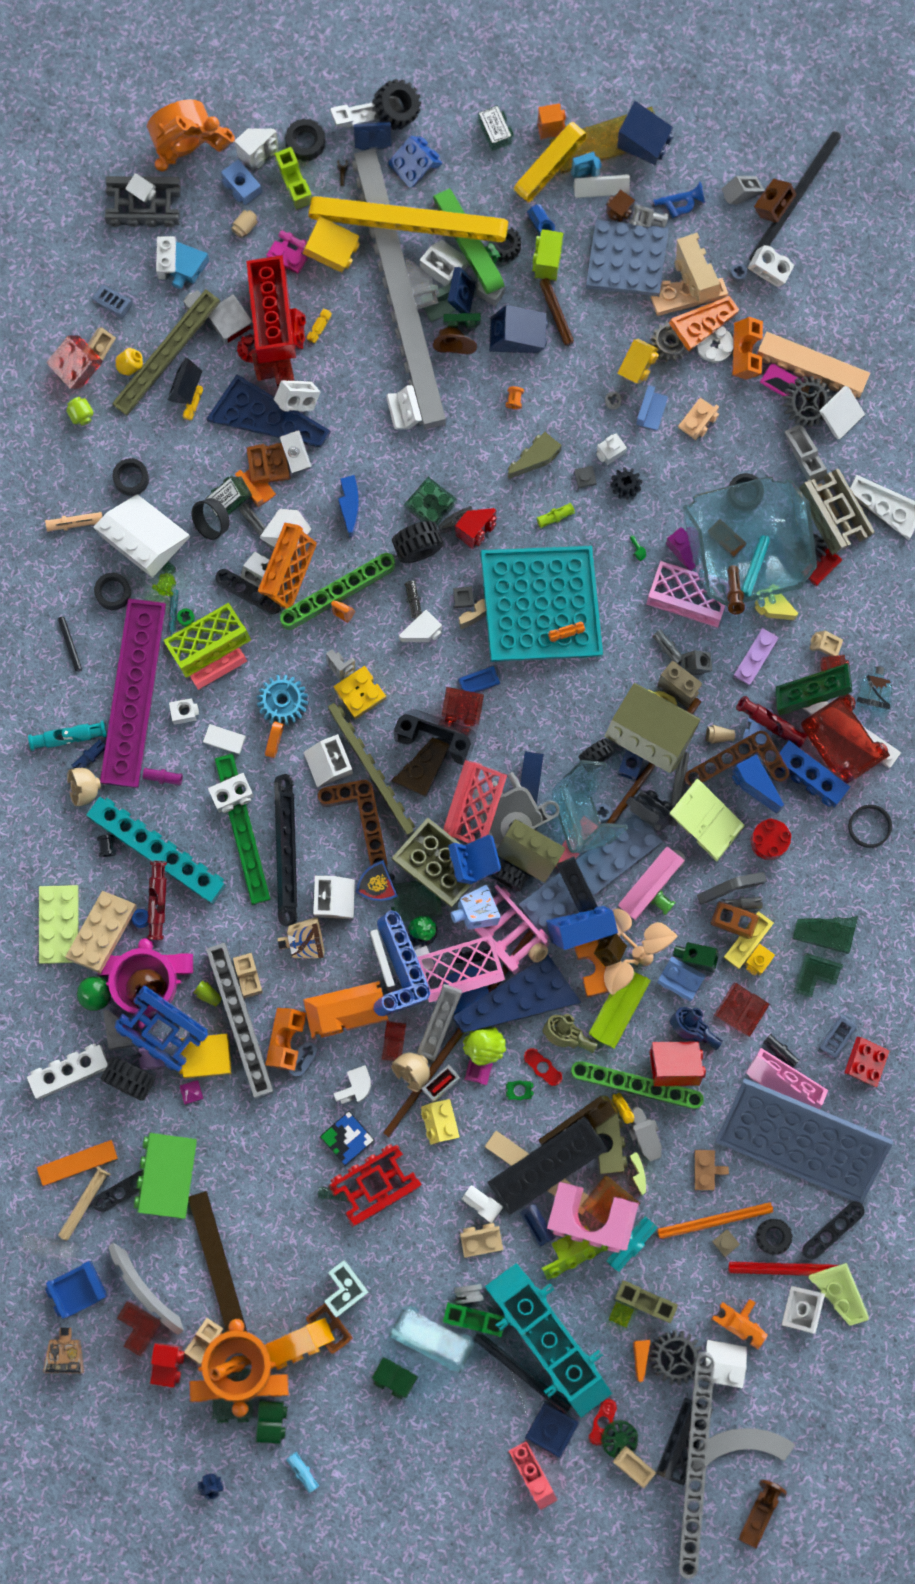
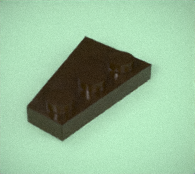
[391,737,450,797]

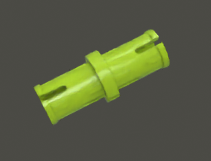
[536,503,575,529]

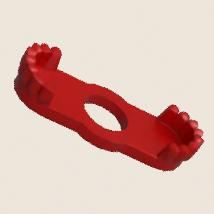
[524,1048,563,1086]
[588,1398,617,1446]

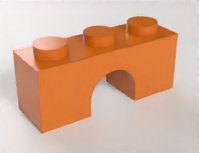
[733,317,763,380]
[574,939,609,998]
[265,1008,306,1071]

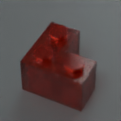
[251,353,295,388]
[117,1301,162,1357]

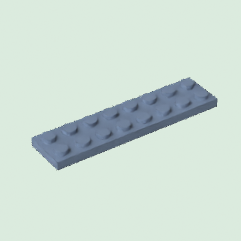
[518,814,662,932]

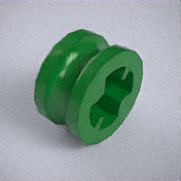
[177,608,195,627]

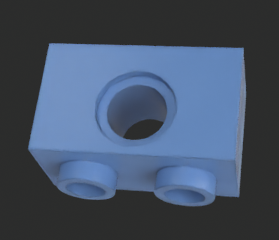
[221,159,262,205]

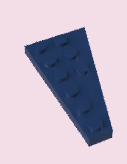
[206,374,331,448]
[452,955,581,1034]

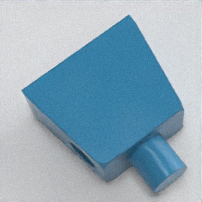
[170,242,209,289]

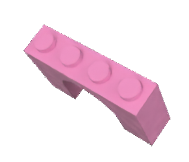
[547,1182,639,1253]

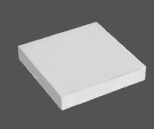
[819,386,865,439]

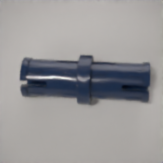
[71,739,106,768]

